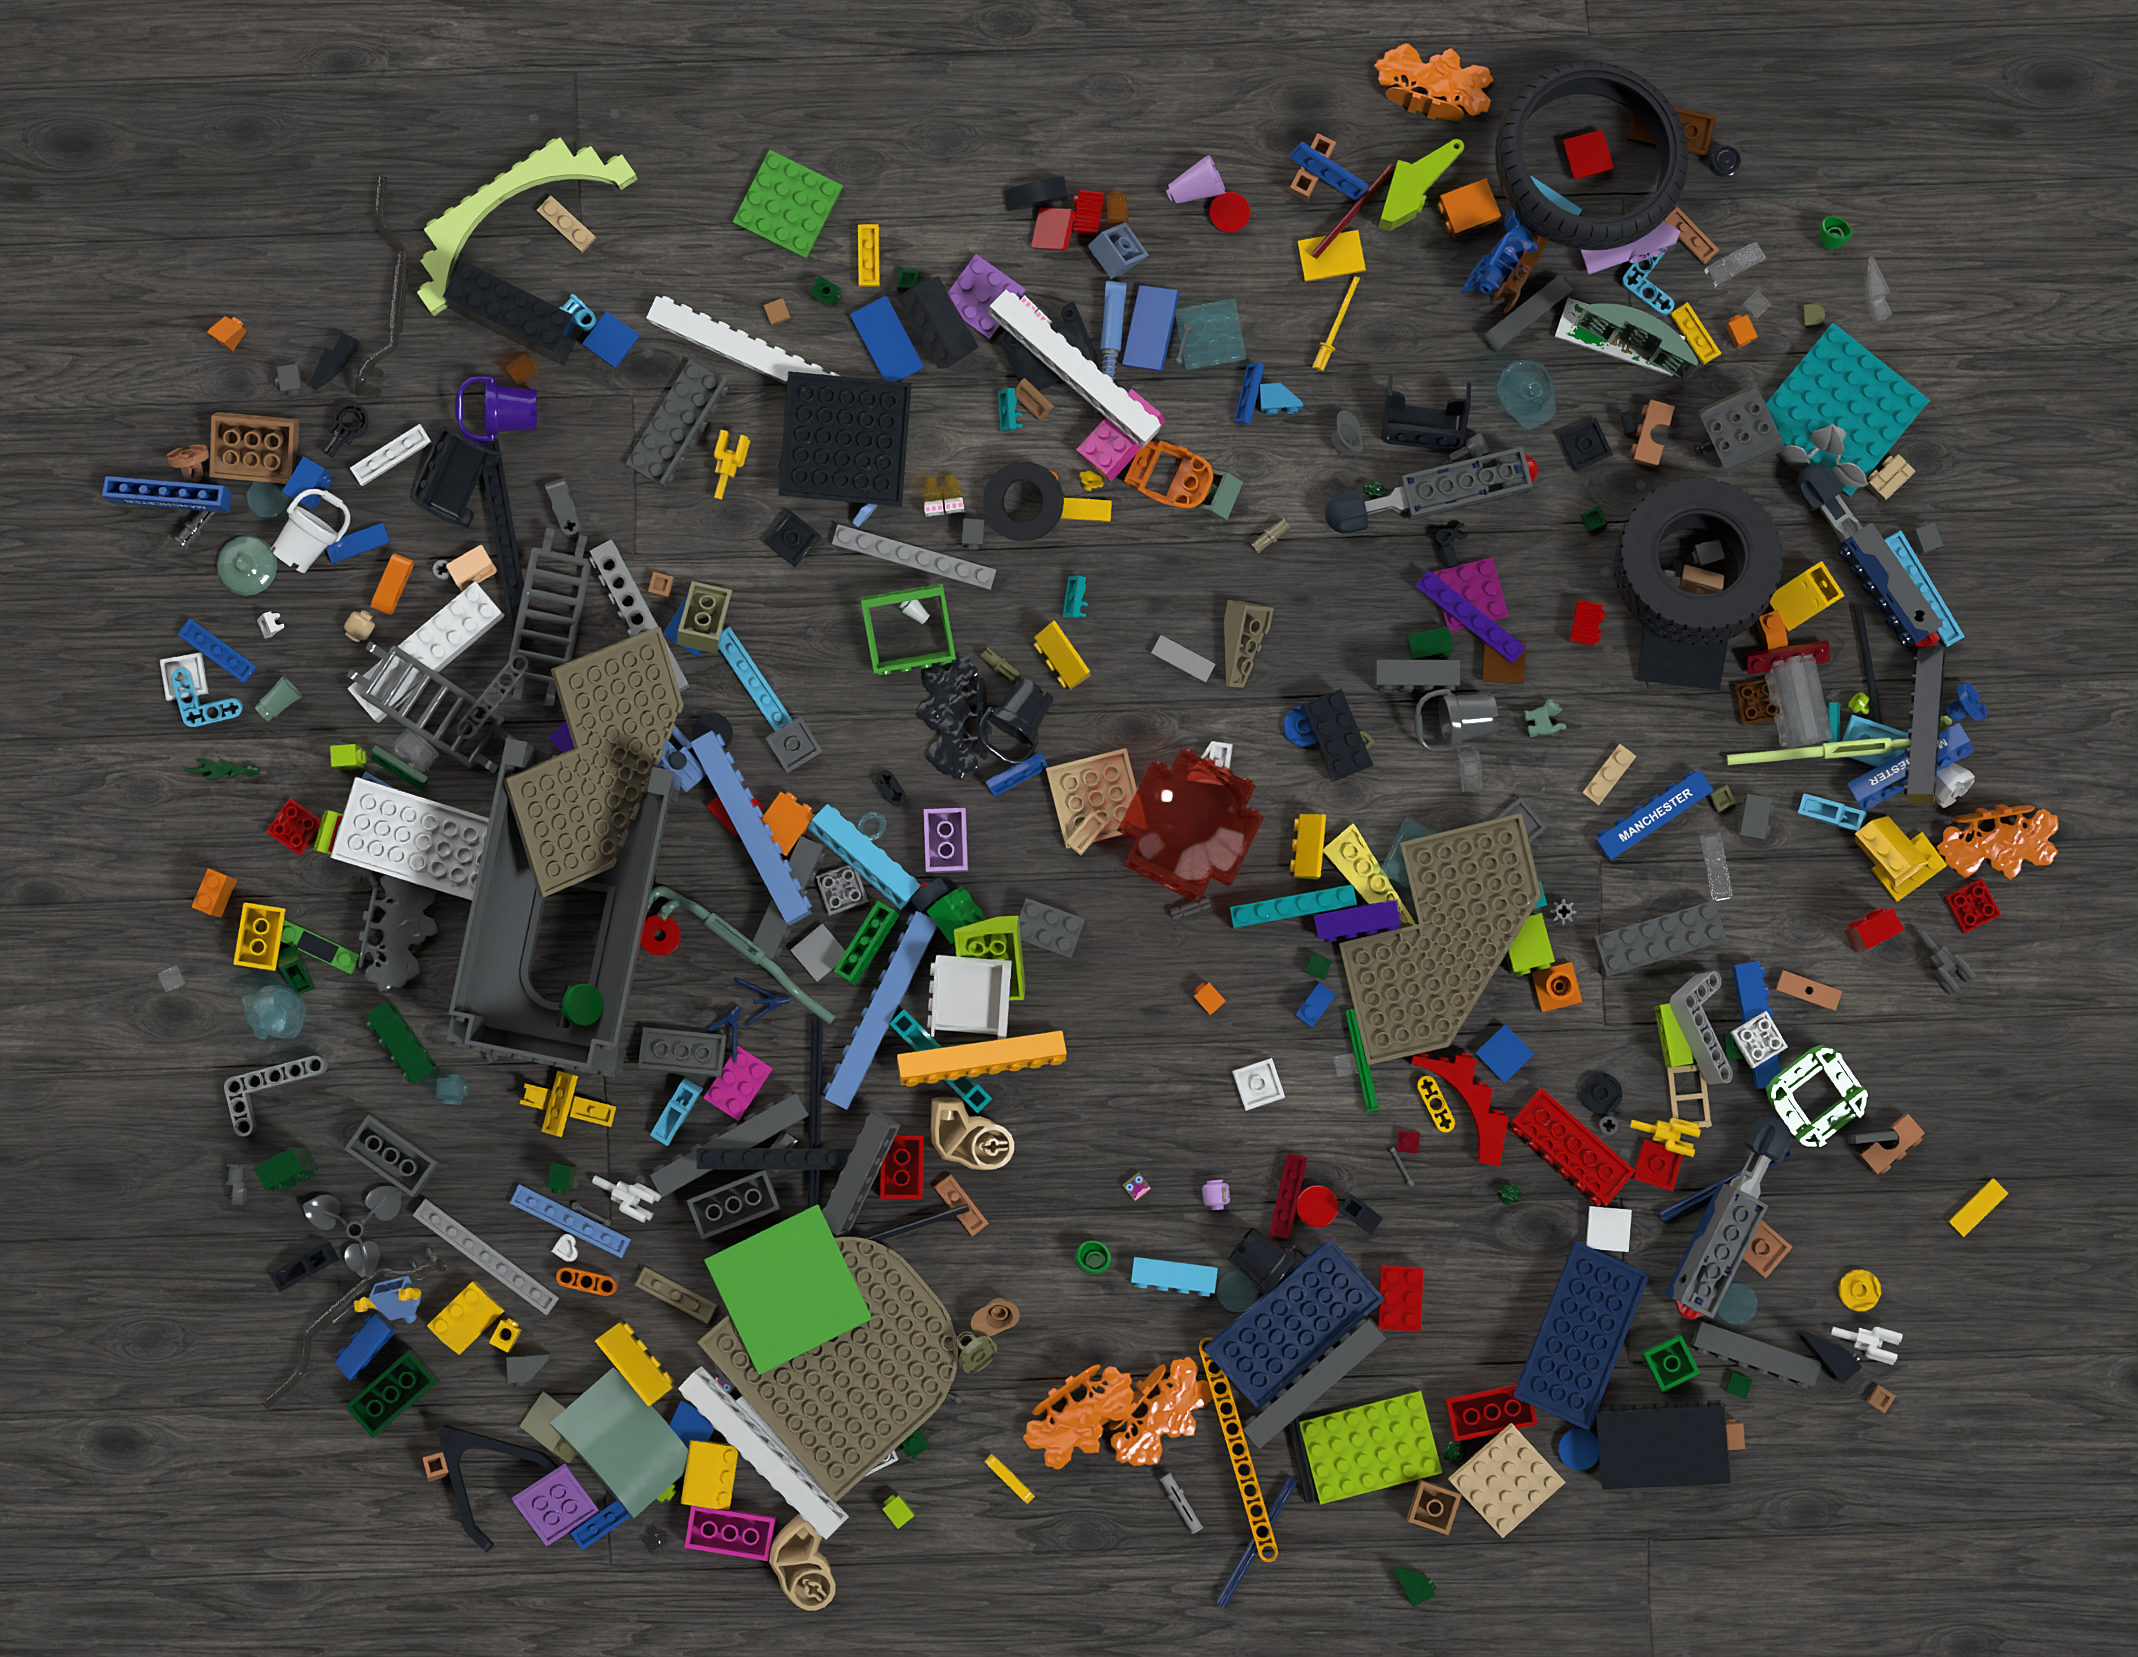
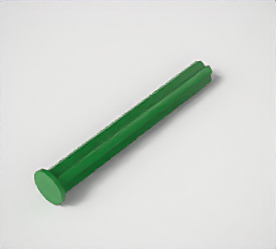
[1345,1009,1381,1113]

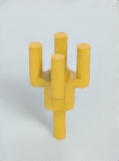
[714,430,750,500]
[1630,1118,1701,1157]

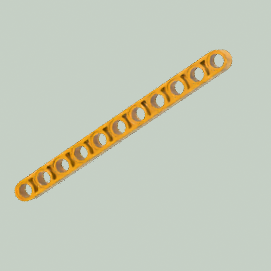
[1199,1338,1278,1562]

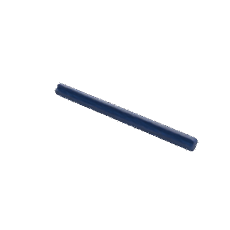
[1658,1150,1791,1222]
[1216,1476,1297,1608]

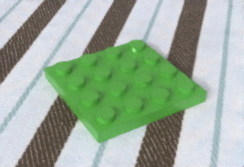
[733,150,843,259]

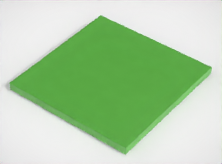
[704,1204,872,1375]

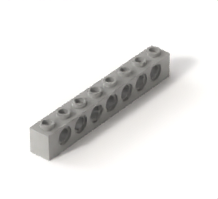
[589,539,690,692]

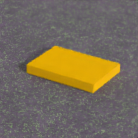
[1297,230,1366,282]

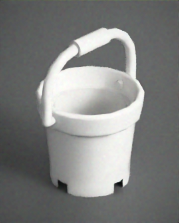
[270,489,350,573]

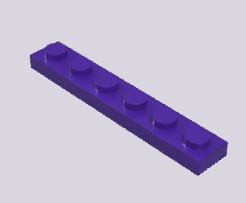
[1415,570,1526,664]

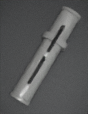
[1159,1473,1203,1534]

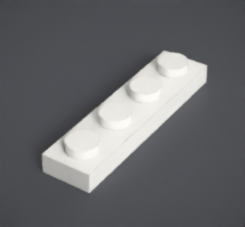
[350,424,432,486]

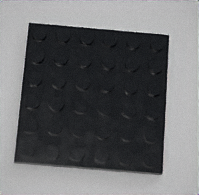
[778,371,912,507]

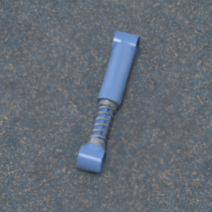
[1094,281,1127,413]

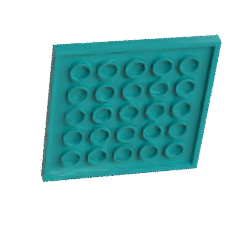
[1766,323,1930,497]

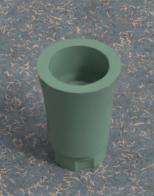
[255,676,302,721]

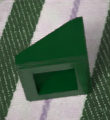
[1305,953,1331,980]

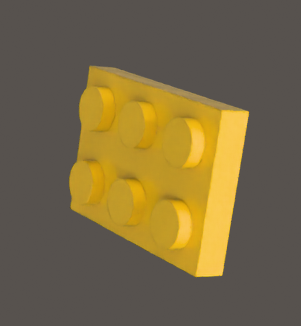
[1871,832,1947,902]

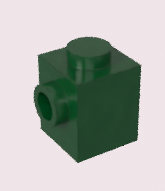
[809,275,842,309]
[1723,1029,1745,1059]
[900,1428,931,1459]

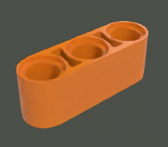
[371,553,414,615]
[556,1267,618,1296]

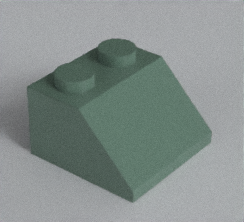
[1194,469,1243,520]

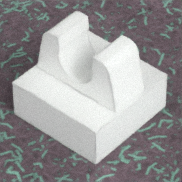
[257,611,284,639]

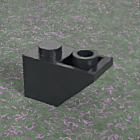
[1338,1193,1383,1235]

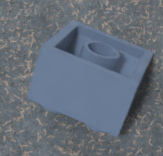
[1088,222,1149,279]

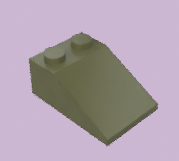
[677,581,732,654]
[519,1391,576,1463]

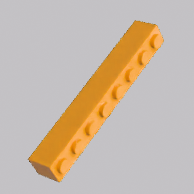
[897,1031,1067,1087]

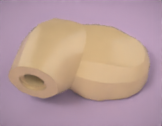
[930,1097,1014,1170]
[768,1513,836,1611]

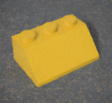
[1033,620,1090,690]
[1290,814,1326,880]
[1855,816,1928,887]
[234,903,286,971]
[427,1281,505,1355]
[681,1440,738,1510]

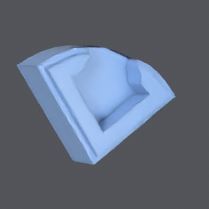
[853,504,877,527]

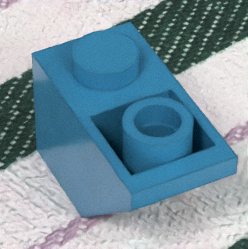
[1259,383,1303,415]

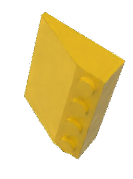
[595,1322,675,1407]

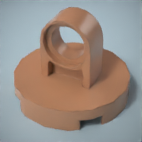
[167,444,209,483]

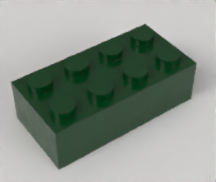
[366,1001,440,1085]
[254,1148,319,1192]
[345,1349,440,1438]

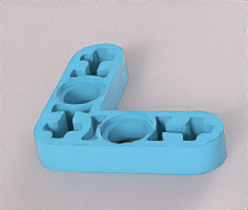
[1622,252,1674,316]
[171,667,243,727]

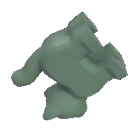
[1524,699,1566,738]

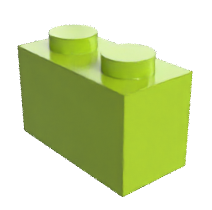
[330,744,367,770]

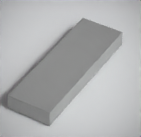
[1151,635,1215,683]

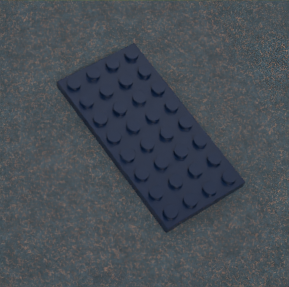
[1203,1237,1385,1410]
[1513,1241,1650,1431]

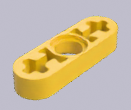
[1417,1076,1455,1132]
[985,1454,1035,1504]

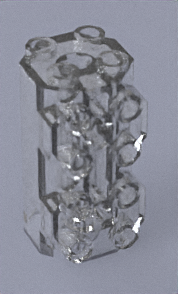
[1766,654,1833,749]

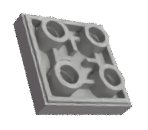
[816,865,869,916]

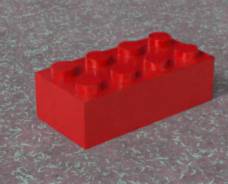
[1444,1383,1538,1442]

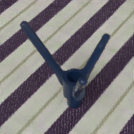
[736,979,790,1027]
[704,1005,742,1062]

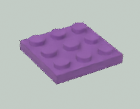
[948,254,1026,340]
[512,1463,600,1546]

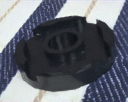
[691,712,733,750]
[1580,1073,1622,1115]

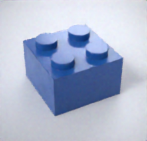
[282,456,332,510]

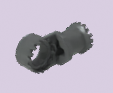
[226,1164,247,1206]

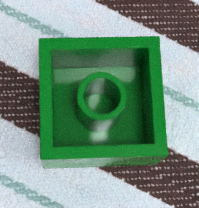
[1640,1334,1700,1392]

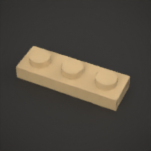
[537,195,596,253]
[1581,744,1636,806]

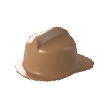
[971,1298,1020,1336]

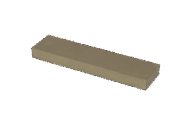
[635,1266,719,1324]

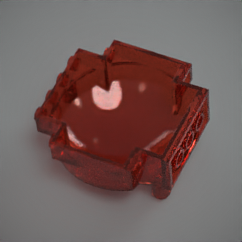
[1116,748,1264,903]

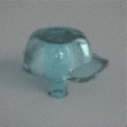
[1495,360,1556,429]
[240,985,306,1040]

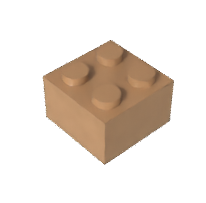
[1407,1479,1462,1535]

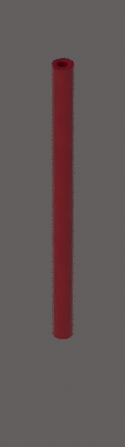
[1311,164,1395,259]

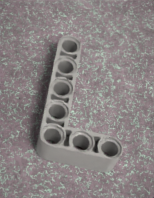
[1670,971,1733,1085]
[224,1056,328,1137]

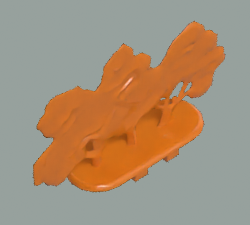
[1374,43,1493,121]
[1937,804,2059,880]
[1109,1357,1213,1466]
[1023,1364,1134,1470]

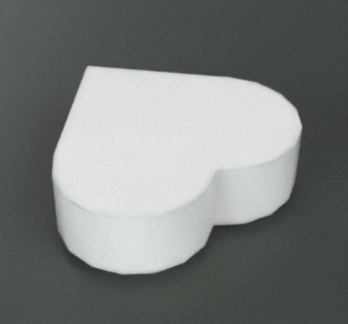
[551,1234,578,1261]

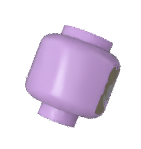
[1202,1180,1230,1210]

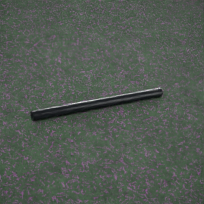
[1854,604,1883,725]
[863,1204,970,1242]

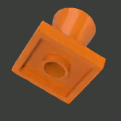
[1531,962,1582,1013]

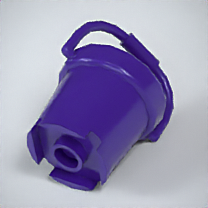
[455,376,537,441]

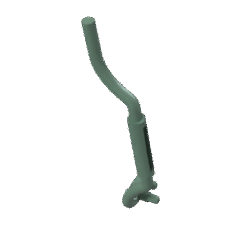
[648,886,835,1025]

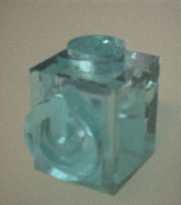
[436,1074,469,1105]

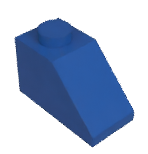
[1295,982,1336,1028]

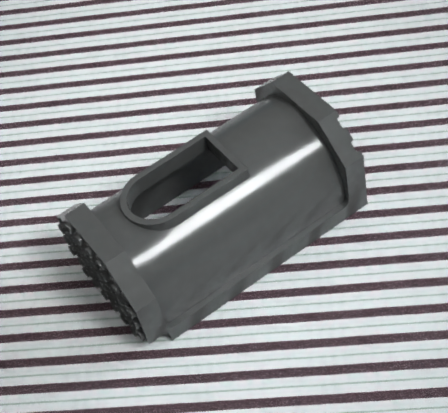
[447,738,682,1078]

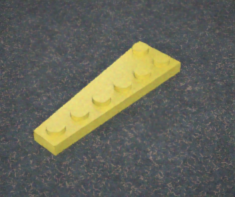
[1323,824,1416,929]

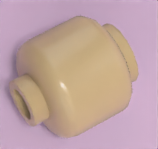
[344,610,375,642]

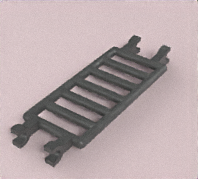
[507,528,592,707]
[347,641,517,773]

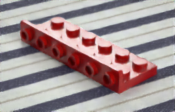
[1508,1088,1635,1207]

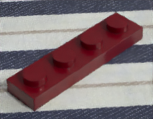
[1746,640,1830,675]
[1268,1153,1307,1239]

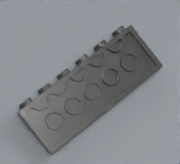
[625,359,729,488]

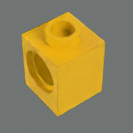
[489,1318,522,1353]

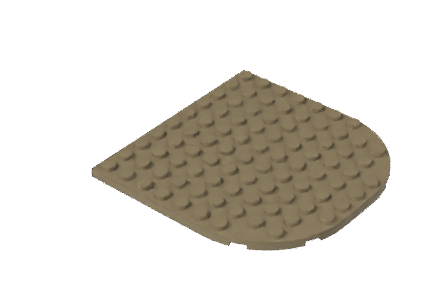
[696,1237,958,1503]

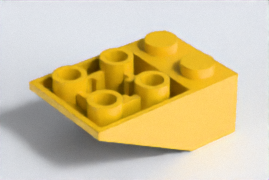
[1769,561,1845,632]

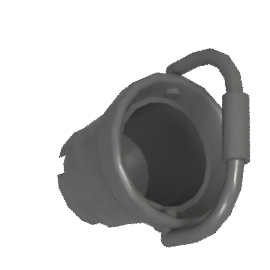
[1414,689,1499,752]

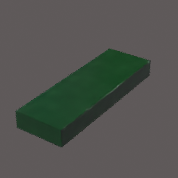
[371,745,428,791]

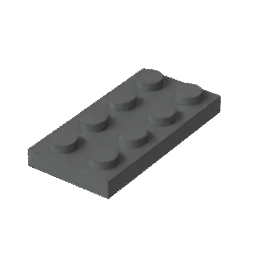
[638,1027,727,1078]

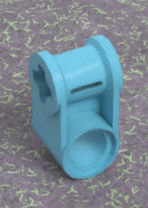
[559,294,598,332]

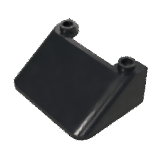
[999,301,1097,391]
[412,427,502,529]

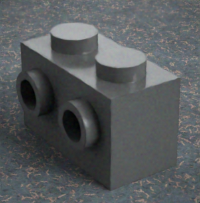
[1737,794,1774,841]

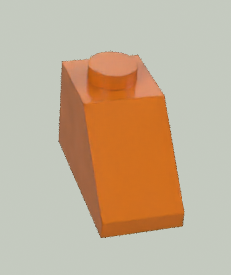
[207,316,247,351]
[1755,610,1788,650]

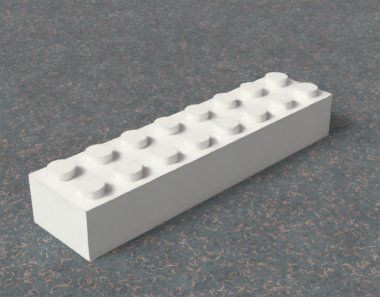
[348,582,505,723]

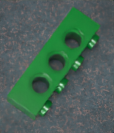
[834,901,899,986]

